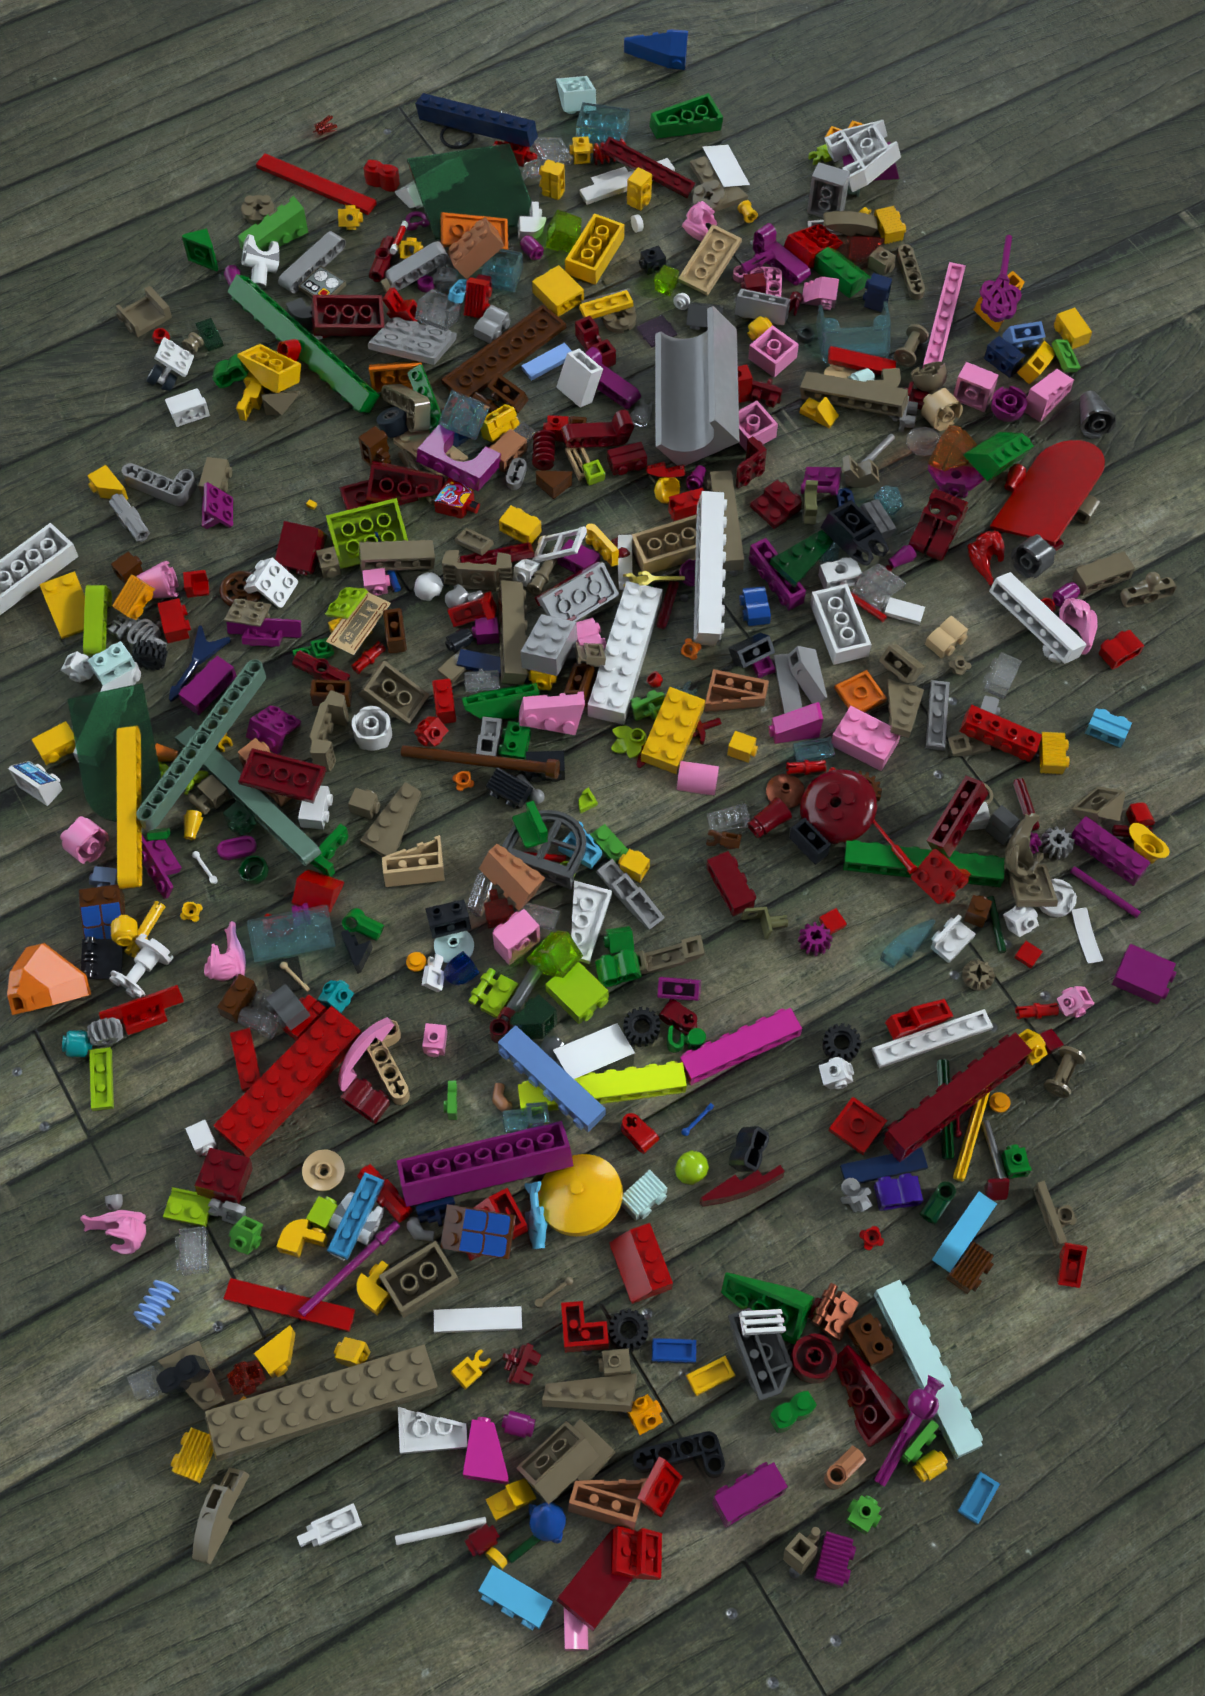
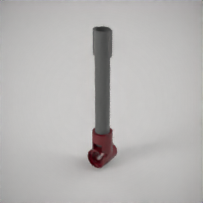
[490,933,563,1043]

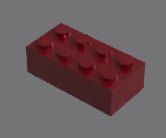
[311,295,385,336]

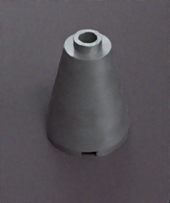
[1080,391,1116,439]

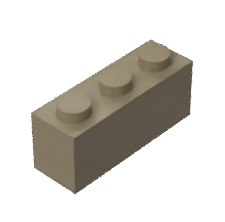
[1072,551,1135,596]

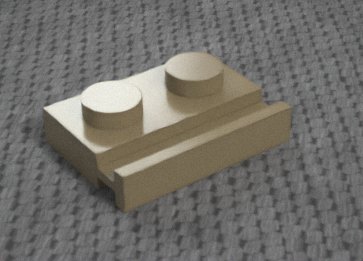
[575,642,606,667]

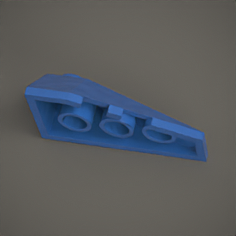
[624,29,688,70]

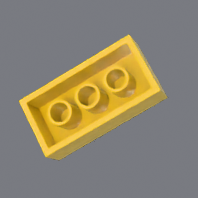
[565,213,625,285]
[641,687,705,775]

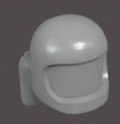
[445,584,483,608]

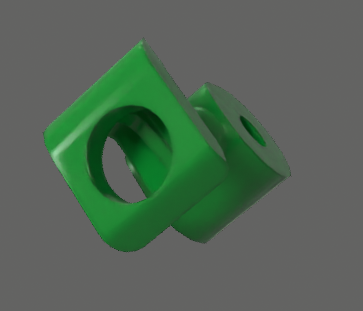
[667,1025,706,1053]

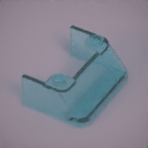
[816,301,891,363]

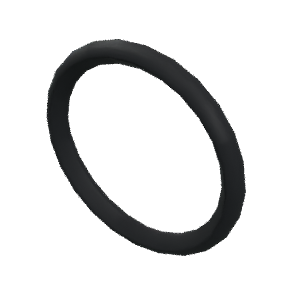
[440,126,474,149]

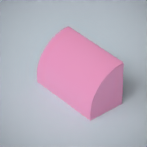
[677,761,719,796]
[564,1608,589,1651]

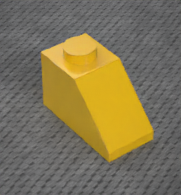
[87,465,128,500]
[254,1325,295,1379]
[334,1337,370,1367]

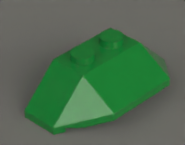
[462,683,540,719]

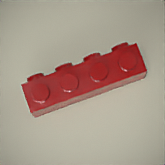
[959,705,1042,762]

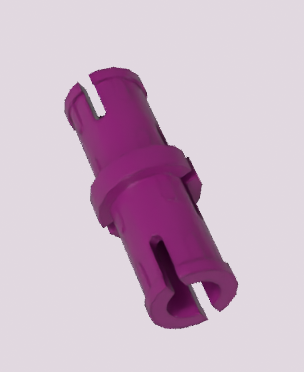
[741,248,776,274]

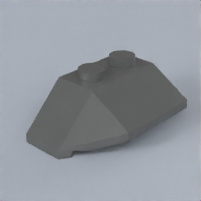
[728,1308,793,1401]

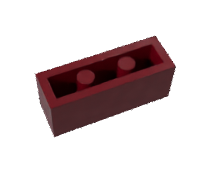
[706,851,756,917]

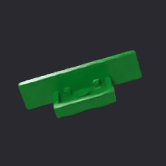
[407,364,445,433]

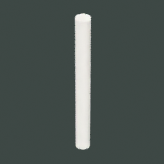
[395,1517,487,1545]

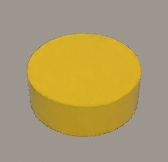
[485,1547,508,1570]

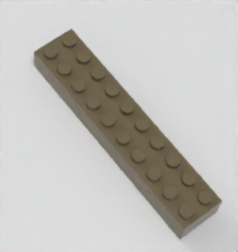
[205,1344,438,1462]

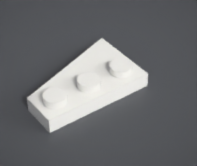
[398,1407,468,1454]

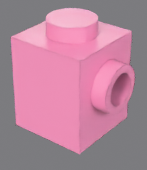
[362,568,391,596]
[422,1023,448,1057]

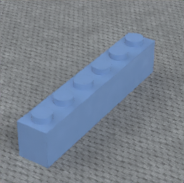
[498,1025,606,1132]

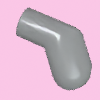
[407,1217,435,1242]

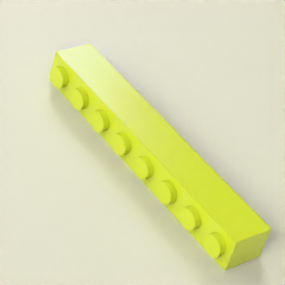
[518,1061,687,1115]

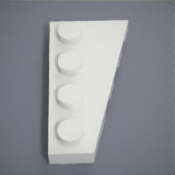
[570,881,612,964]

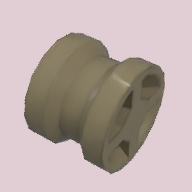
[182,332,204,355]

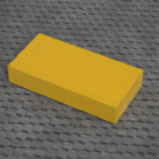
[686,1356,736,1396]

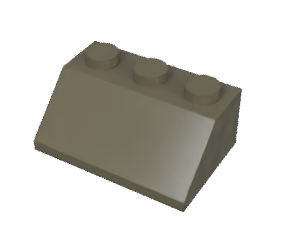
[516,1421,599,1504]

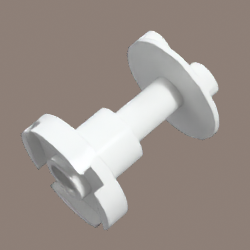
[109,934,173,998]

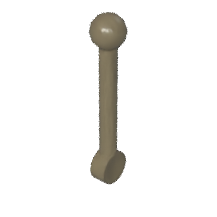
[535,1277,573,1308]

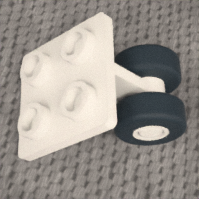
[146,337,194,391]

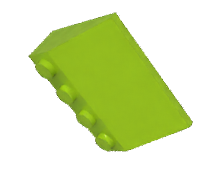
[326,498,408,569]

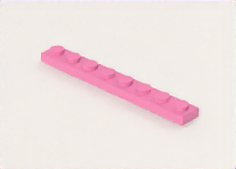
[922,262,966,369]

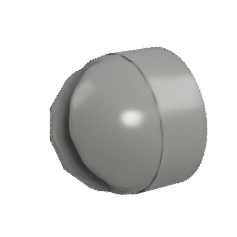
[105,1194,123,1211]

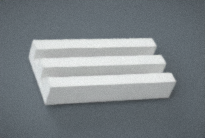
[739,1309,786,1335]

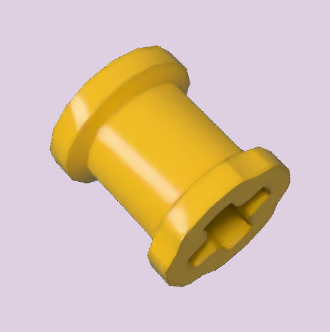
[737,200,758,223]

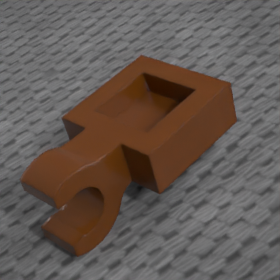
[706,830,742,849]

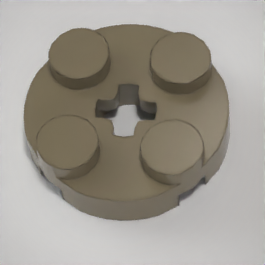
[693,180,726,212]
[241,195,275,225]
[602,306,637,333]

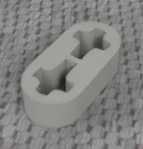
[506,458,527,490]

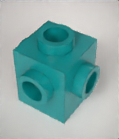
[317,980,354,1013]

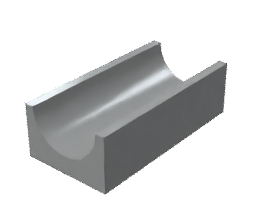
[655,306,740,466]

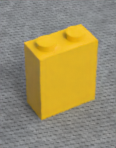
[532,265,584,317]

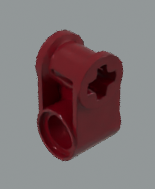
[658,999,697,1035]

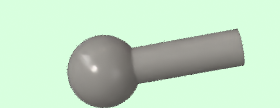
[516,774,545,804]

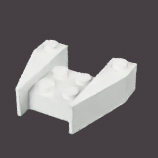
[824,120,901,192]

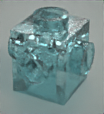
[874,486,904,515]

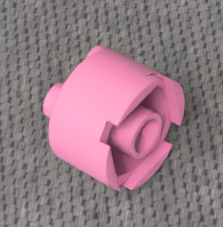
[60,816,109,864]

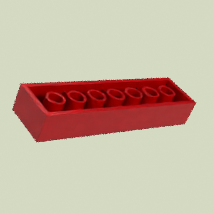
[214,1005,362,1157]

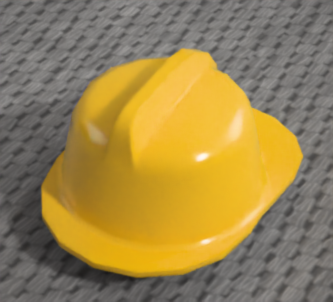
[1129,823,1170,864]

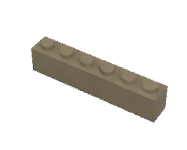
[800,372,908,417]
[706,470,744,571]
[497,580,530,685]

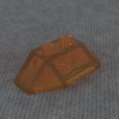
[928,425,978,471]

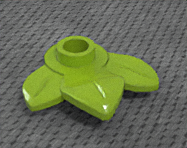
[611,726,647,758]

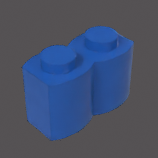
[739,586,771,626]

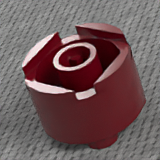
[790,1333,837,1384]

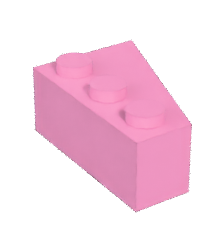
[801,277,839,310]

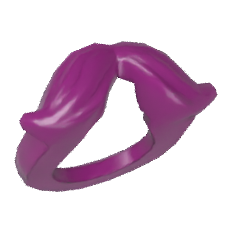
[405,211,431,231]

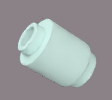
[848,368,875,382]

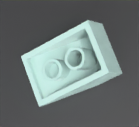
[556,76,596,114]

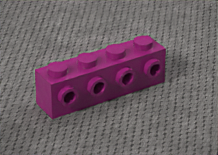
[748,538,806,611]
[1071,816,1151,886]

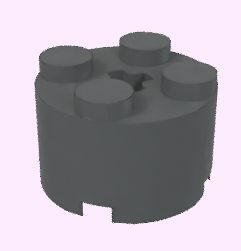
[1011,534,1056,579]

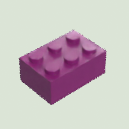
[712,1462,788,1528]

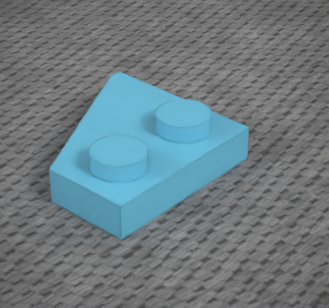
[558,821,602,869]

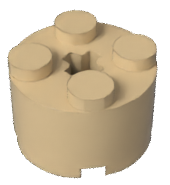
[921,388,963,431]

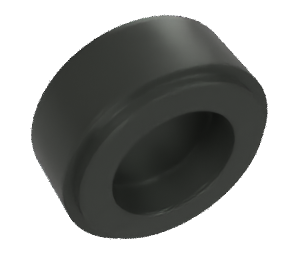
[797,326,815,344]

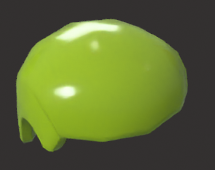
[675,1150,709,1185]

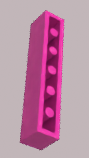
[680,1008,802,1085]

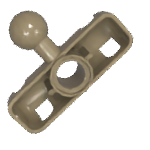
[1120,572,1177,608]

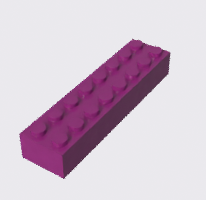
[396,1121,574,1207]

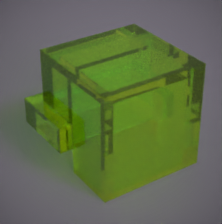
[546,209,582,253]
[526,930,583,978]

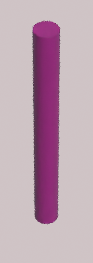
[1070,866,1141,918]

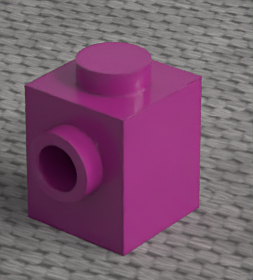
[472,617,499,645]

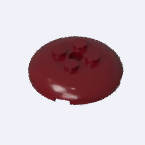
[800,769,877,844]

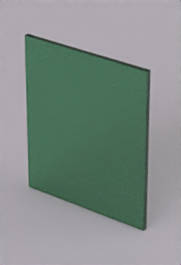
[407,143,532,240]

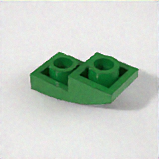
[292,637,334,659]

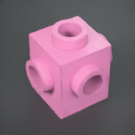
[1057,986,1094,1018]

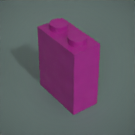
[1111,944,1176,1004]

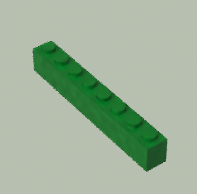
[843,840,1005,888]

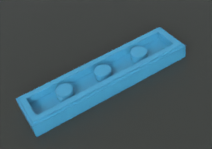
[327,1172,385,1260]

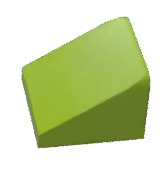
[582,459,605,486]

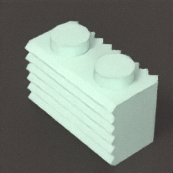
[621,1170,667,1221]

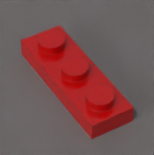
[230,1028,261,1092]

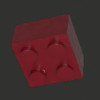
[194,1148,253,1204]

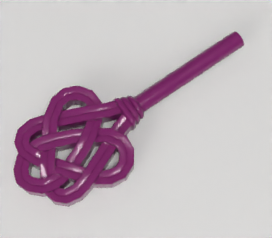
[980,235,1022,322]

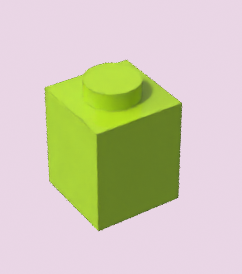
[306,1196,338,1233]

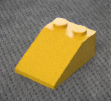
[237,344,301,393]
[39,571,85,639]

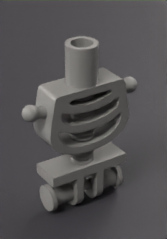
[107,613,167,651]

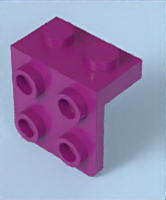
[246,705,301,754]

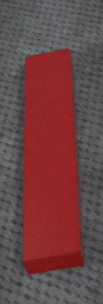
[223,1278,356,1332]

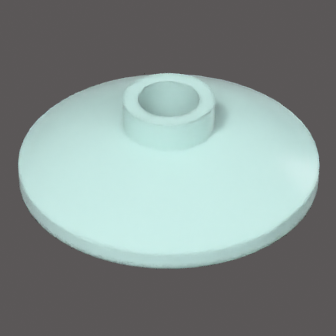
[434,931,474,965]

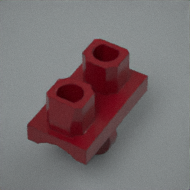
[750,378,783,408]
[502,1343,541,1386]

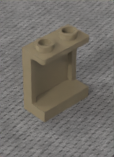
[116,286,172,338]

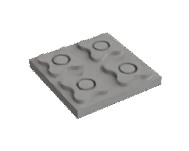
[368,317,457,365]

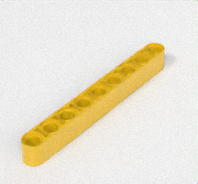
[117,726,142,889]

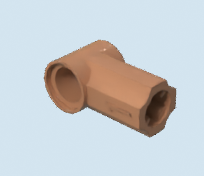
[824,1445,866,1489]

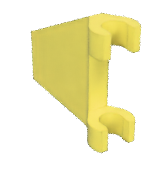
[623,571,685,587]

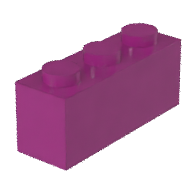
[179,656,237,715]

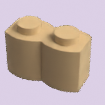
[925,616,968,659]

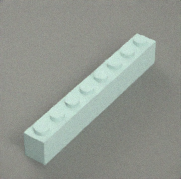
[874,1280,983,1459]

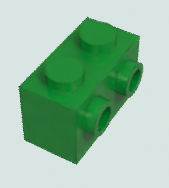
[498,721,531,760]

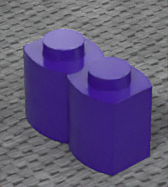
[874,1173,923,1211]

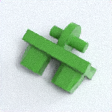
[630,690,665,721]

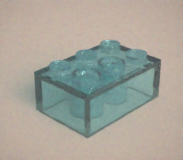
[576,102,630,144]

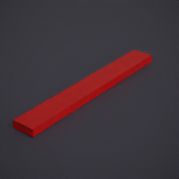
[256,153,377,215]

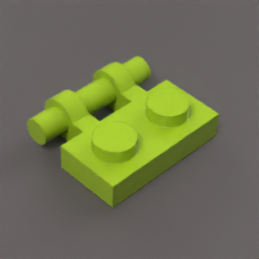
[468,968,519,1018]

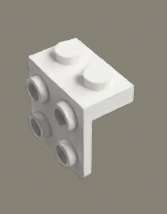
[244,557,298,608]

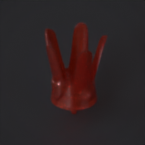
[313,115,337,136]

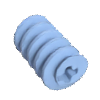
[133,1280,180,1330]

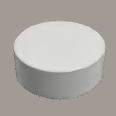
[631,214,644,233]

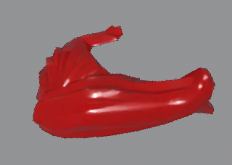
[967,530,1005,586]

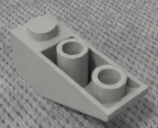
[787,646,827,704]

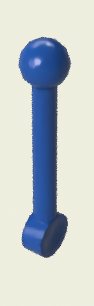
[681,1103,714,1136]

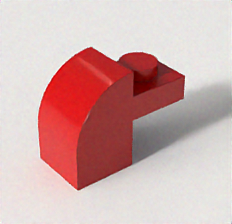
[382,287,422,322]

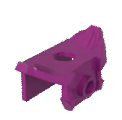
[928,463,985,498]

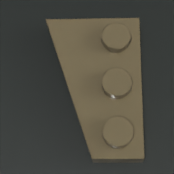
[158,1341,225,1412]

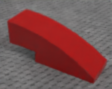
[885,999,953,1040]

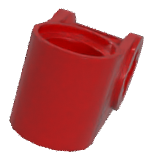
[277,339,301,361]
[621,1113,659,1154]

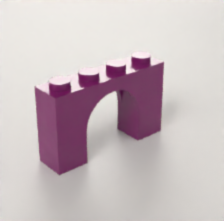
[416,424,501,491]

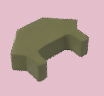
[803,480,818,524]

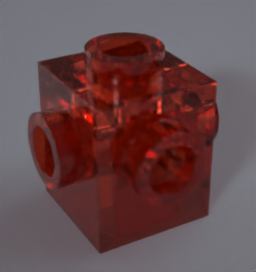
[227,1360,266,1396]

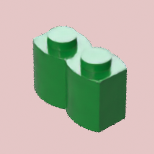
[212,353,249,388]
[595,949,641,988]
[769,1391,817,1433]

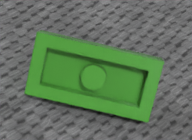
[1051,339,1081,372]
[590,824,628,864]

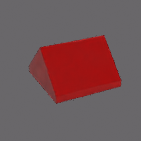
[292,869,344,917]

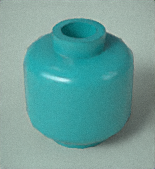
[62,1030,92,1057]

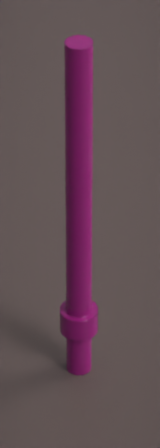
[298,1220,400,1317]

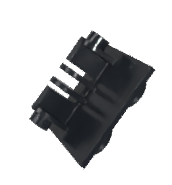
[81,937,123,979]

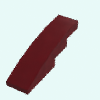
[700,1165,785,1207]

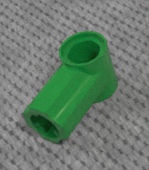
[342,908,384,941]

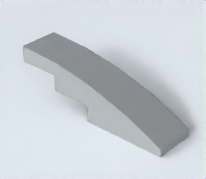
[596,859,665,930]

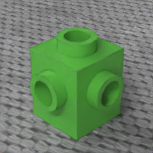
[229,1215,263,1255]
[845,1495,882,1535]

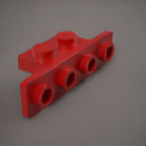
[99,985,184,1035]

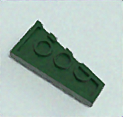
[770,530,834,588]

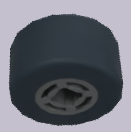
[376,407,408,438]

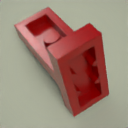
[447,591,497,627]

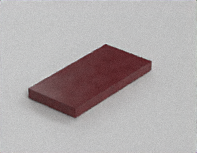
[339,480,418,510]
[238,748,326,804]
[556,1529,634,1631]

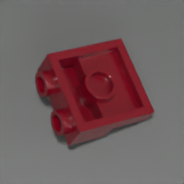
[750,479,802,529]

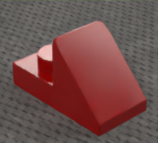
[1057,1243,1088,1288]

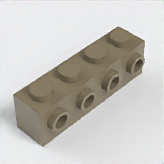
[359,540,435,571]

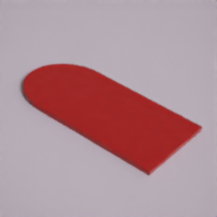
[990,440,1105,545]

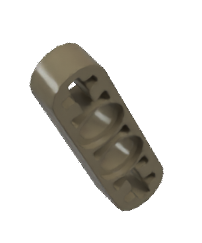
[897,244,925,300]

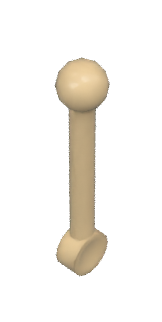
[280,962,310,992]

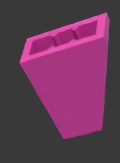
[769,702,823,744]
[463,1417,509,1485]

